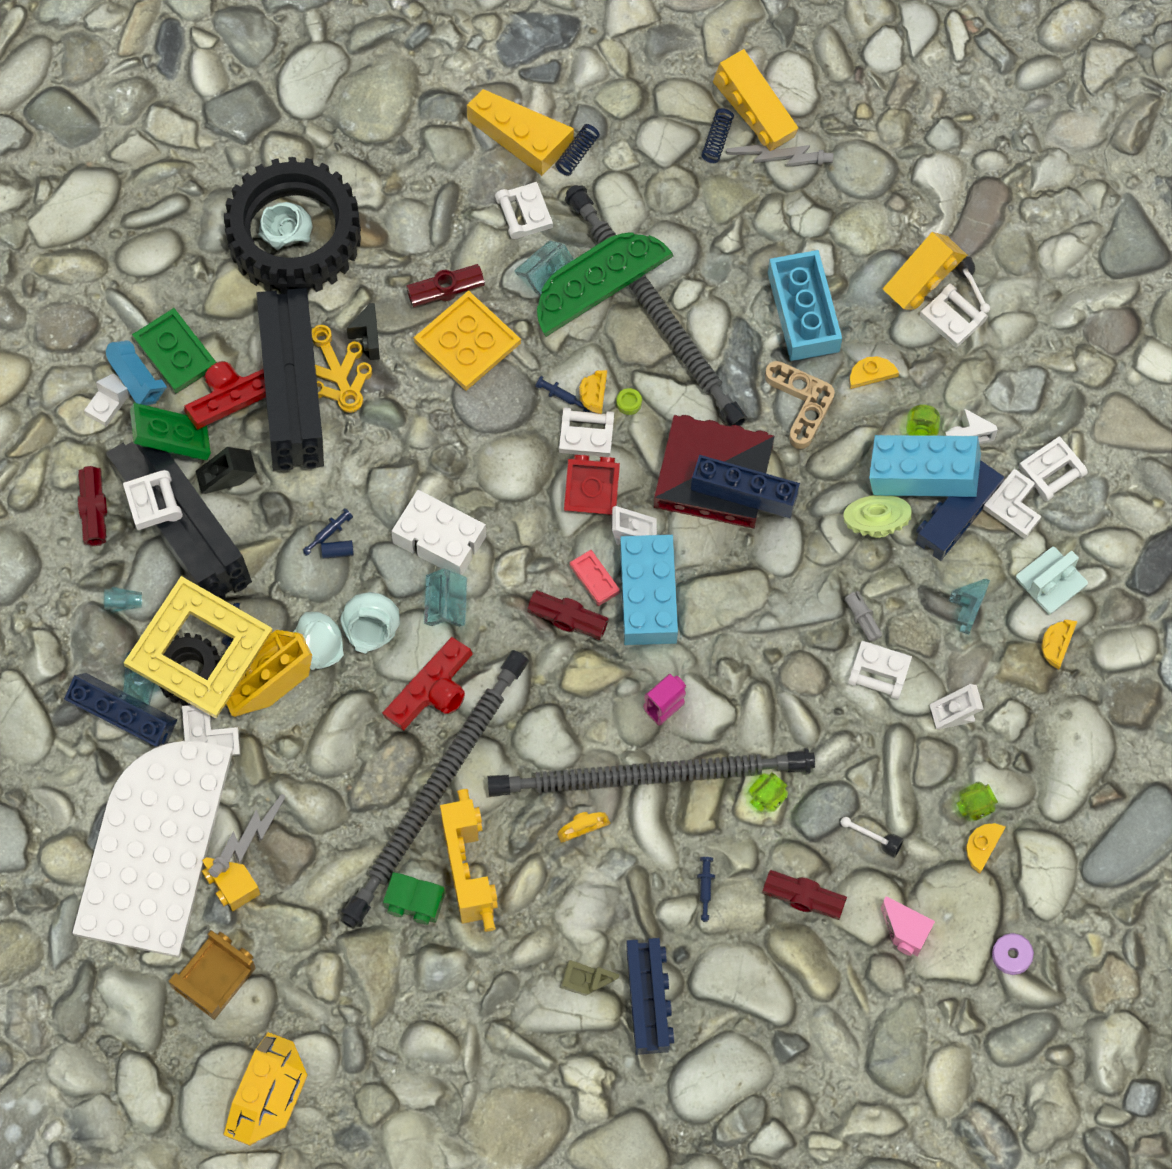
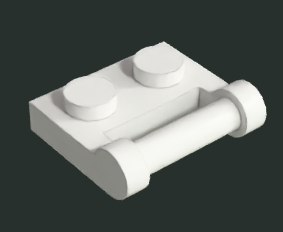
[495,182,553,239]
[920,283,988,348]
[559,408,614,457]
[1018,436,1088,502]
[123,470,182,530]
[848,641,912,700]

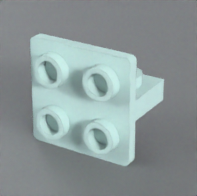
[1016,547,1088,615]

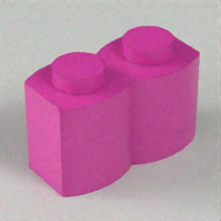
[643,674,686,726]

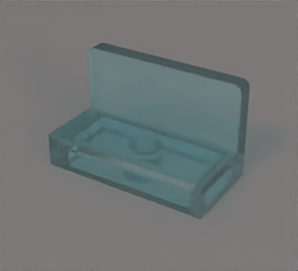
[514,241,574,294]
[424,568,467,627]

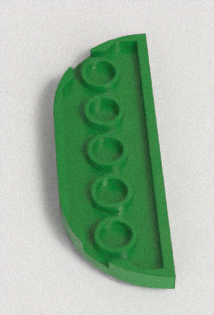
[537,232,674,337]

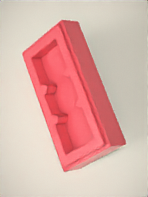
[569,550,620,606]

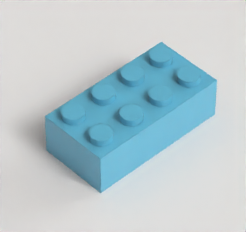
[768,250,842,361]
[869,435,981,497]
[620,535,678,645]

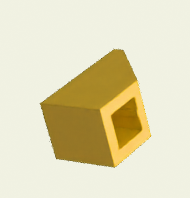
[201,857,261,912]

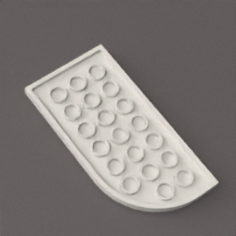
[72,741,233,958]

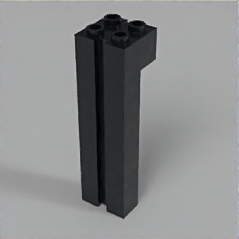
[256,288,324,471]
[106,441,252,600]

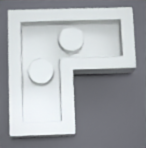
[983,468,1041,539]
[182,705,241,756]

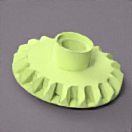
[844,495,911,538]

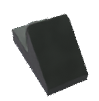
[347,303,380,360]

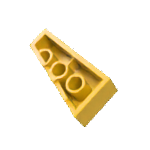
[713,49,799,151]
[467,89,574,176]

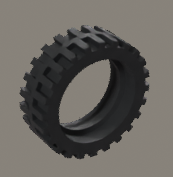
[224,157,361,294]

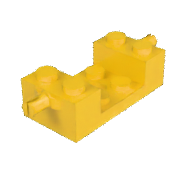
[440,789,498,932]

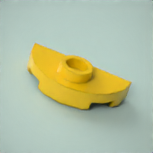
[849,356,899,389]
[579,370,607,414]
[1041,619,1077,670]
[557,812,610,842]
[966,823,1006,874]

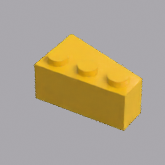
[883,232,968,310]

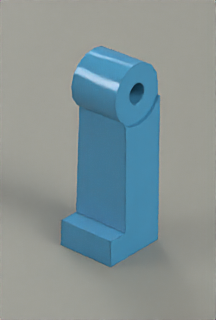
[106,340,167,405]

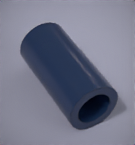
[321,540,354,559]

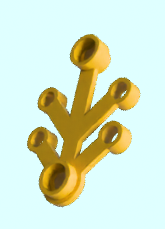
[312,325,372,413]

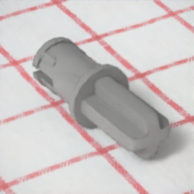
[845,591,882,642]

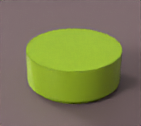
[616,388,642,415]

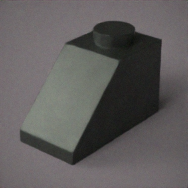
[196,447,257,494]

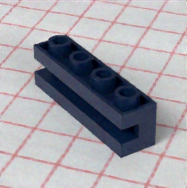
[691,455,800,519]
[916,460,1005,561]
[64,673,178,747]
[626,938,674,1055]

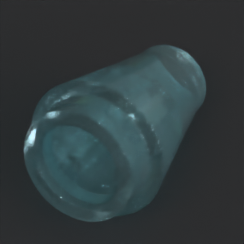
[104,586,142,612]

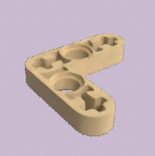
[765,361,835,449]

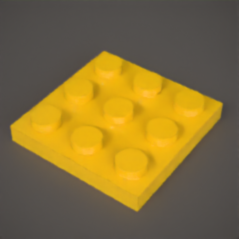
[413,290,521,391]

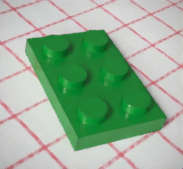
[132,308,217,394]
[130,402,211,460]

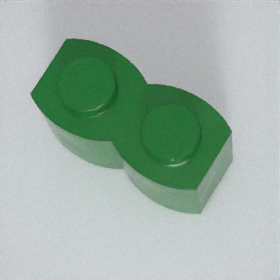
[383,872,446,925]

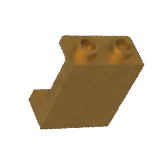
[168,930,256,1020]

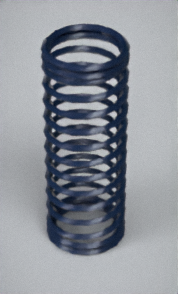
[701,108,734,163]
[555,124,600,176]

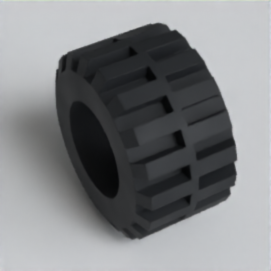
[159,633,221,706]

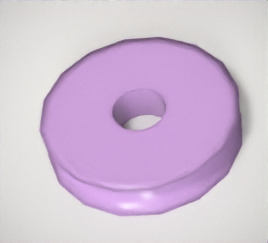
[992,933,1034,975]

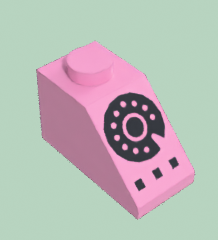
[881,896,935,957]

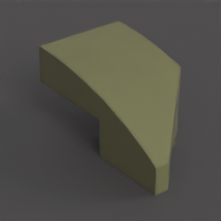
[559,960,620,996]

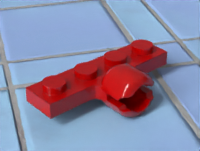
[184,361,266,430]
[382,637,473,731]

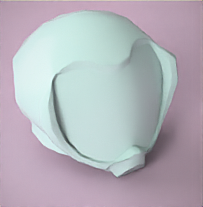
[257,202,313,250]
[340,592,400,654]
[293,612,344,670]

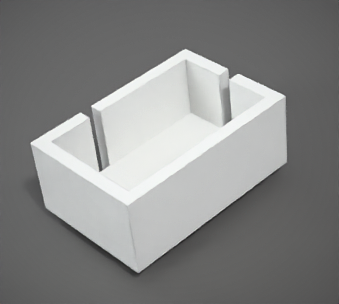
[391,490,486,578]

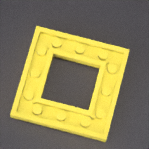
[124,576,273,718]

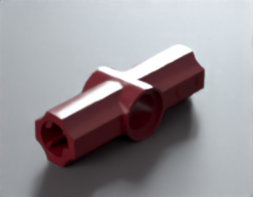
[406,264,485,307]
[78,466,107,547]
[527,590,609,640]
[762,870,847,920]

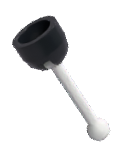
[954,257,990,313]
[840,817,904,858]

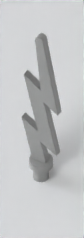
[726,145,833,166]
[209,794,285,877]

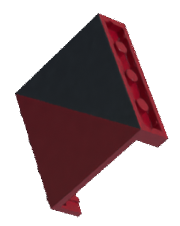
[654,415,775,529]

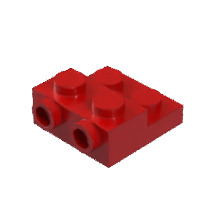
[564,455,620,515]

